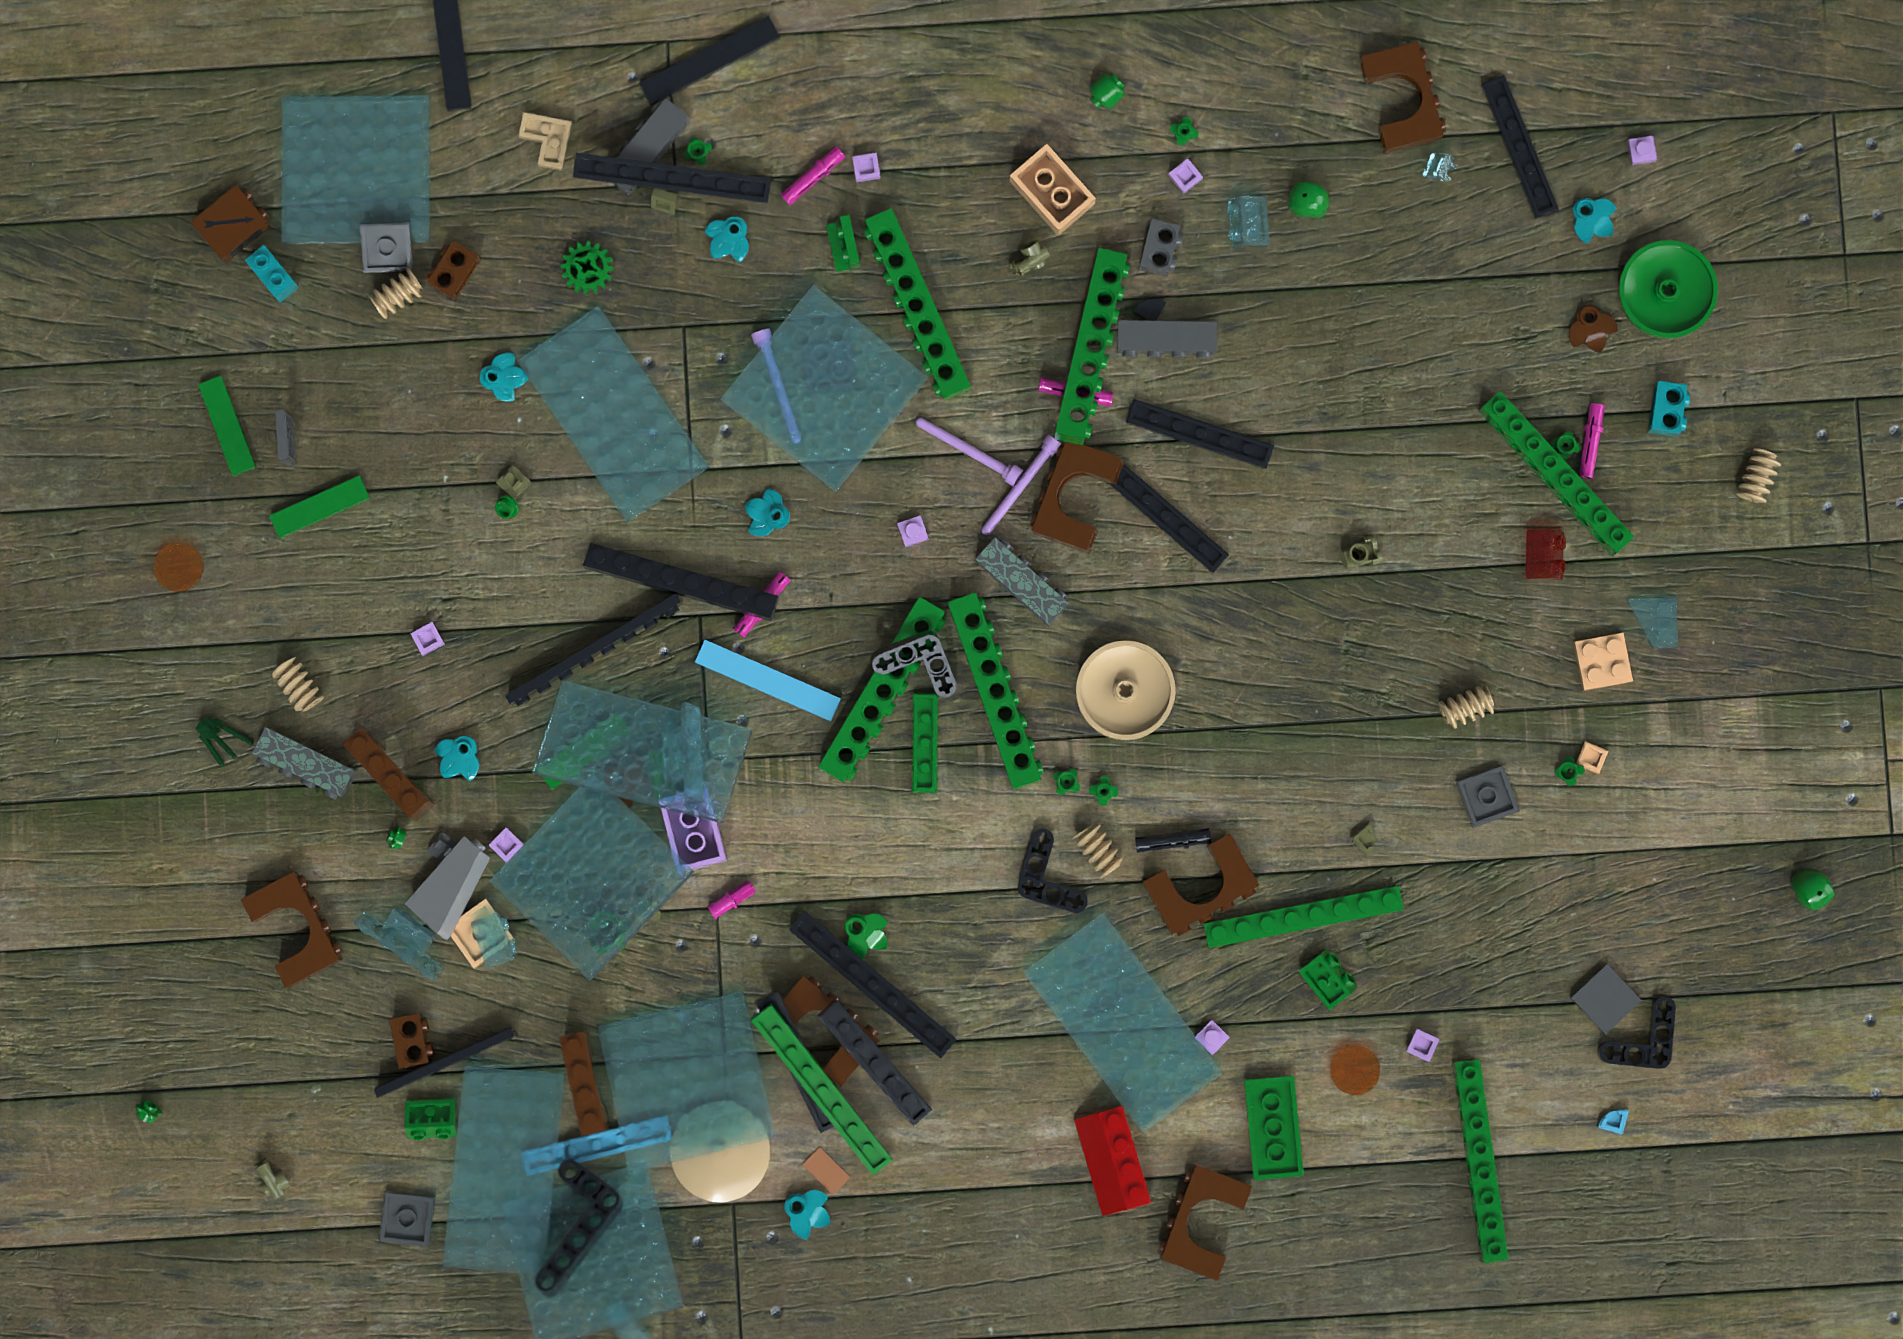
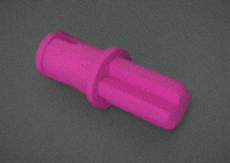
[707,881,756,919]

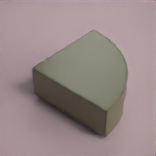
[1350,822,1375,857]

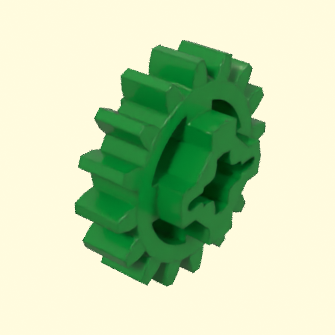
[560,241,614,296]

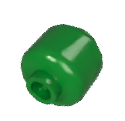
[1089,72,1126,109]

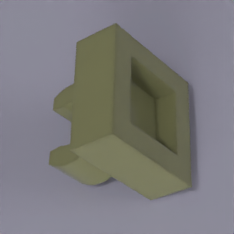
[651,189,678,215]
[496,465,531,500]

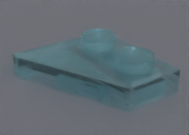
[1627,598,1678,648]

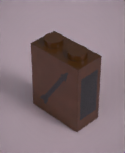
[190,185,271,264]

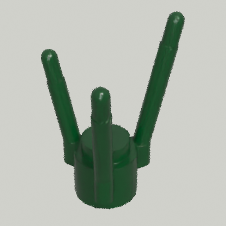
[195,716,254,767]

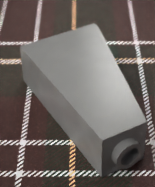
[405,836,490,940]

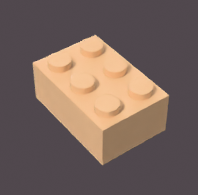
[1010,144,1096,236]

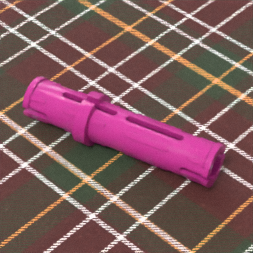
[780,146,846,206]
[1038,376,1113,407]
[1578,403,1606,479]
[732,571,791,638]

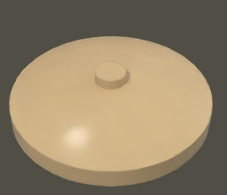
[1076,641,1175,740]
[670,1101,771,1202]

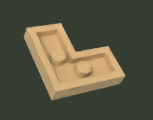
[519,112,572,171]

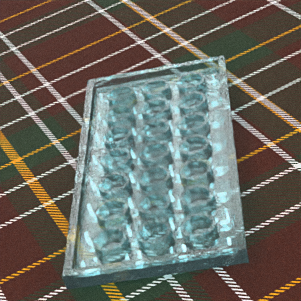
[517,306,709,523]
[532,681,752,824]
[1023,913,1223,1133]
[442,1066,565,1275]

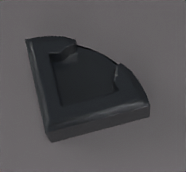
[1133,299,1167,321]

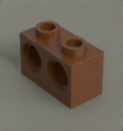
[427,241,481,301]
[389,1013,434,1069]

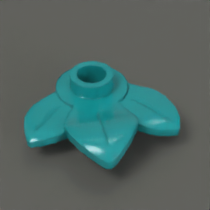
[1573,198,1617,244]
[704,216,749,262]
[479,353,529,402]
[744,489,790,536]
[434,735,480,781]
[784,1190,831,1240]

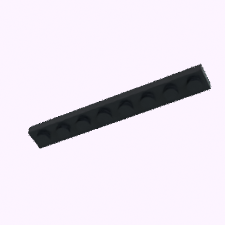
[572,153,771,203]
[583,543,779,621]
[505,594,682,707]
[789,911,957,1059]

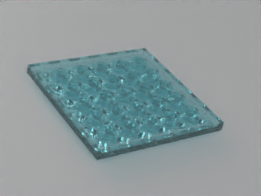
[282,95,430,244]
[720,285,928,493]
[490,773,695,981]
[597,991,776,1173]
[502,1162,684,1339]

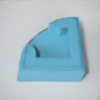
[1597,1109,1629,1134]

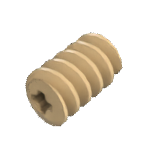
[368,268,423,319]
[1736,448,1781,503]
[272,657,324,712]
[1438,684,1494,729]
[1072,823,1124,879]

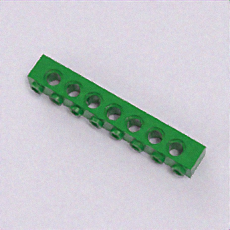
[862,208,971,402]
[1054,248,1130,446]
[1479,391,1634,557]
[948,592,1044,791]
[818,597,947,784]
[1452,1059,1509,1263]

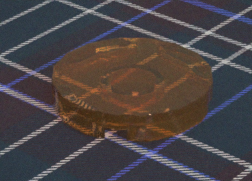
[154,543,204,592]
[1330,1046,1380,1095]

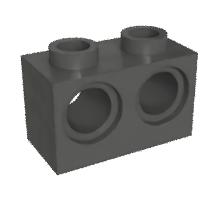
[1139,219,1183,277]

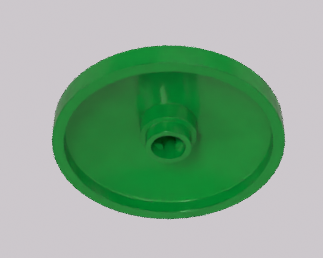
[1618,240,1718,339]

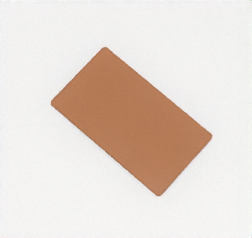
[803,1147,850,1195]

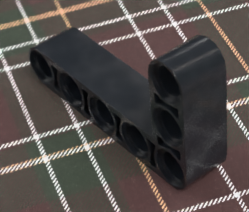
[535,1159,623,1296]

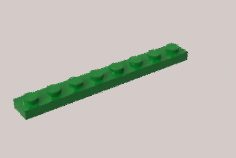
[1203,886,1404,948]
[751,1004,893,1175]

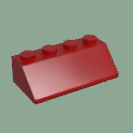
[1074,1105,1151,1216]

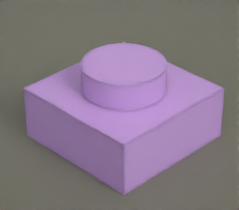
[1627,136,1657,165]
[852,153,881,183]
[1168,159,1203,194]
[897,515,929,548]
[410,622,445,656]
[489,828,524,863]
[1194,1020,1230,1055]
[1406,1029,1440,1062]

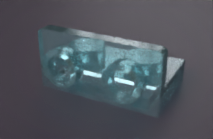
[1227,196,1269,249]
[471,912,518,970]

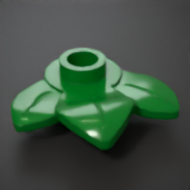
[844,913,888,959]

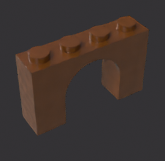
[1359,41,1446,155]
[1030,442,1124,554]
[343,727,435,821]
[1142,834,1259,936]
[240,872,343,988]
[783,976,880,1087]
[559,1031,611,1136]
[1158,1164,1253,1281]

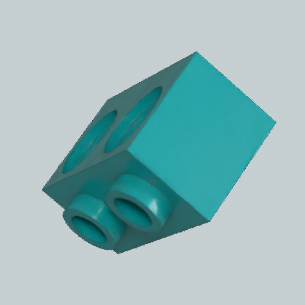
[245,245,299,303]
[1648,381,1690,437]

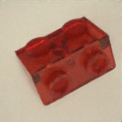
[1525,529,1566,581]

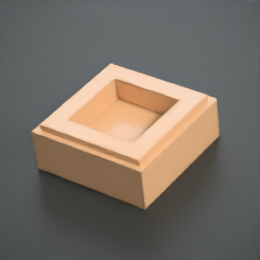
[1576,741,1608,774]

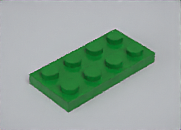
[1244,1076,1304,1181]

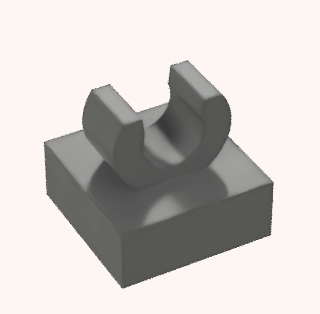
[427,831,458,862]

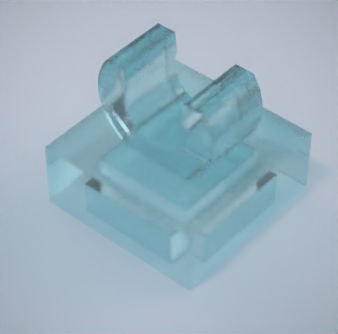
[1423,153,1456,181]

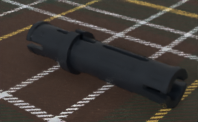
[1135,828,1211,853]

